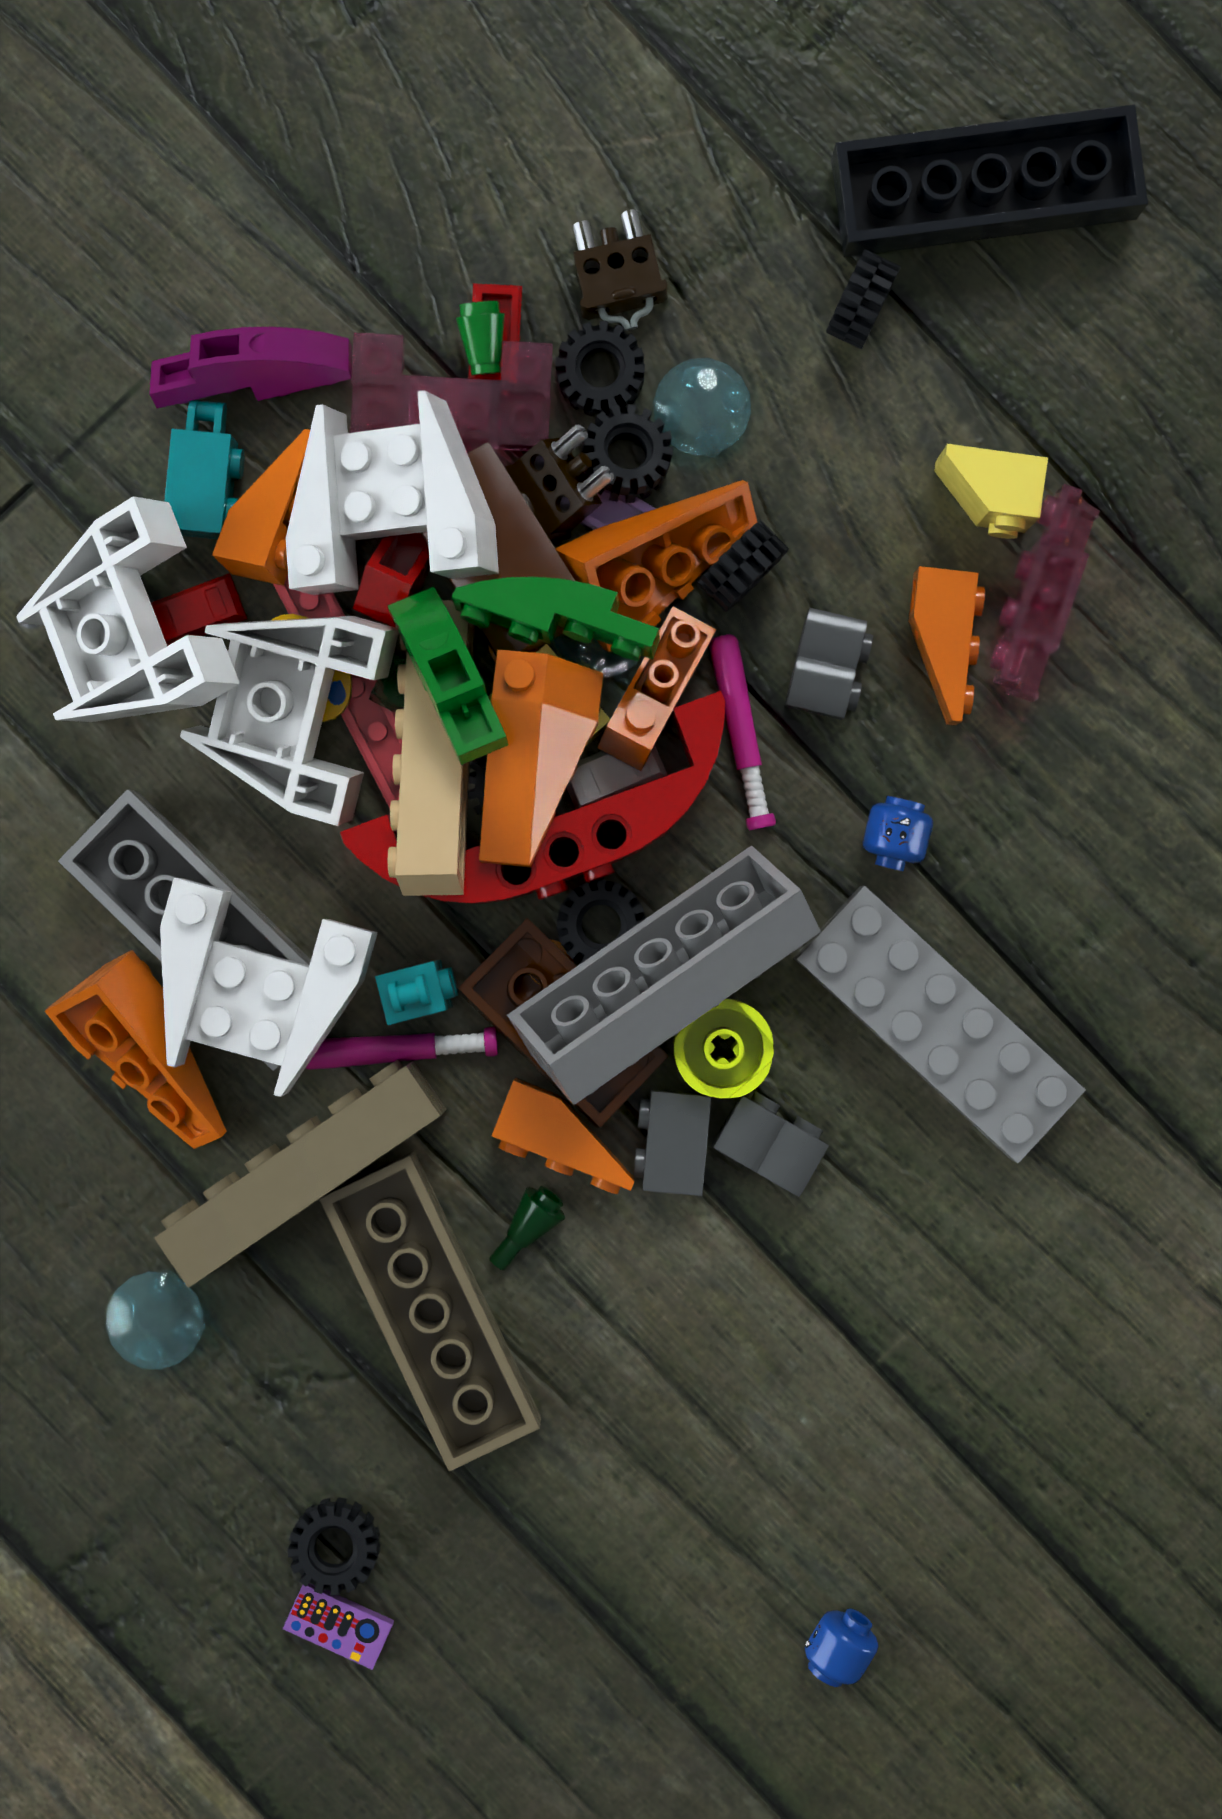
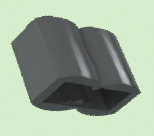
[785,607,874,720]
[711,1091,829,1197]

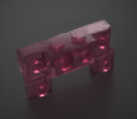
[350,332,553,453]
[989,484,1100,702]

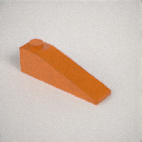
[555,480,758,652]
[479,649,604,867]
[44,950,227,1149]

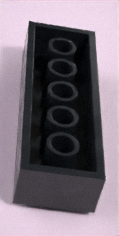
[831,104,1148,257]

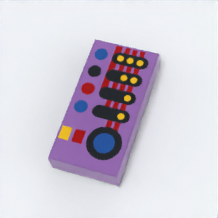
[283,1583,394,1670]

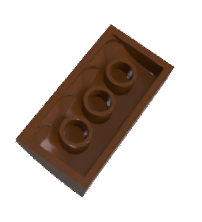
[420,442,575,657]
[457,918,669,1128]

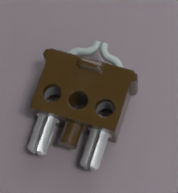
[573,209,668,331]
[504,424,614,541]

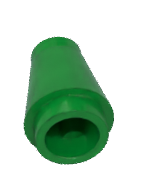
[455,301,505,375]

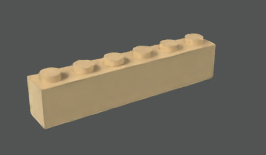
[388,600,475,896]

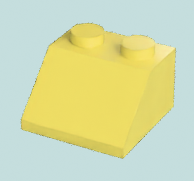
[934,444,1048,539]

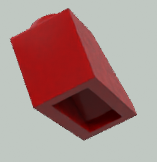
[353,533,430,628]

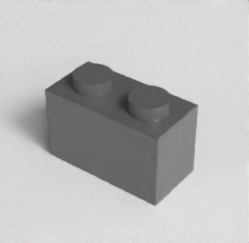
[633,1088,711,1196]

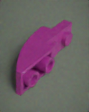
[149,327,352,409]

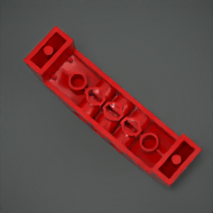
[340,691,725,904]

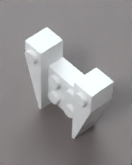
[286,390,499,595]
[16,496,240,722]
[180,616,399,826]
[160,878,378,1097]

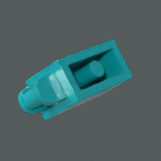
[164,400,245,539]
[375,960,459,1025]

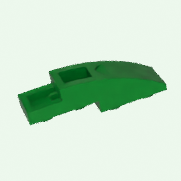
[452,577,660,661]
[387,587,509,765]

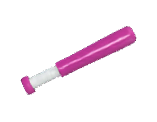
[709,634,776,831]
[306,1027,498,1070]

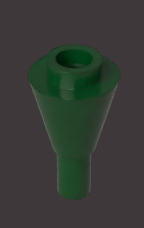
[489,1186,565,1270]

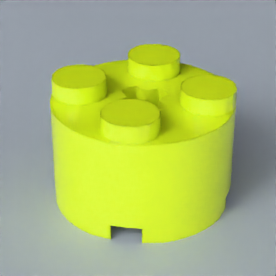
[673,998,774,1099]

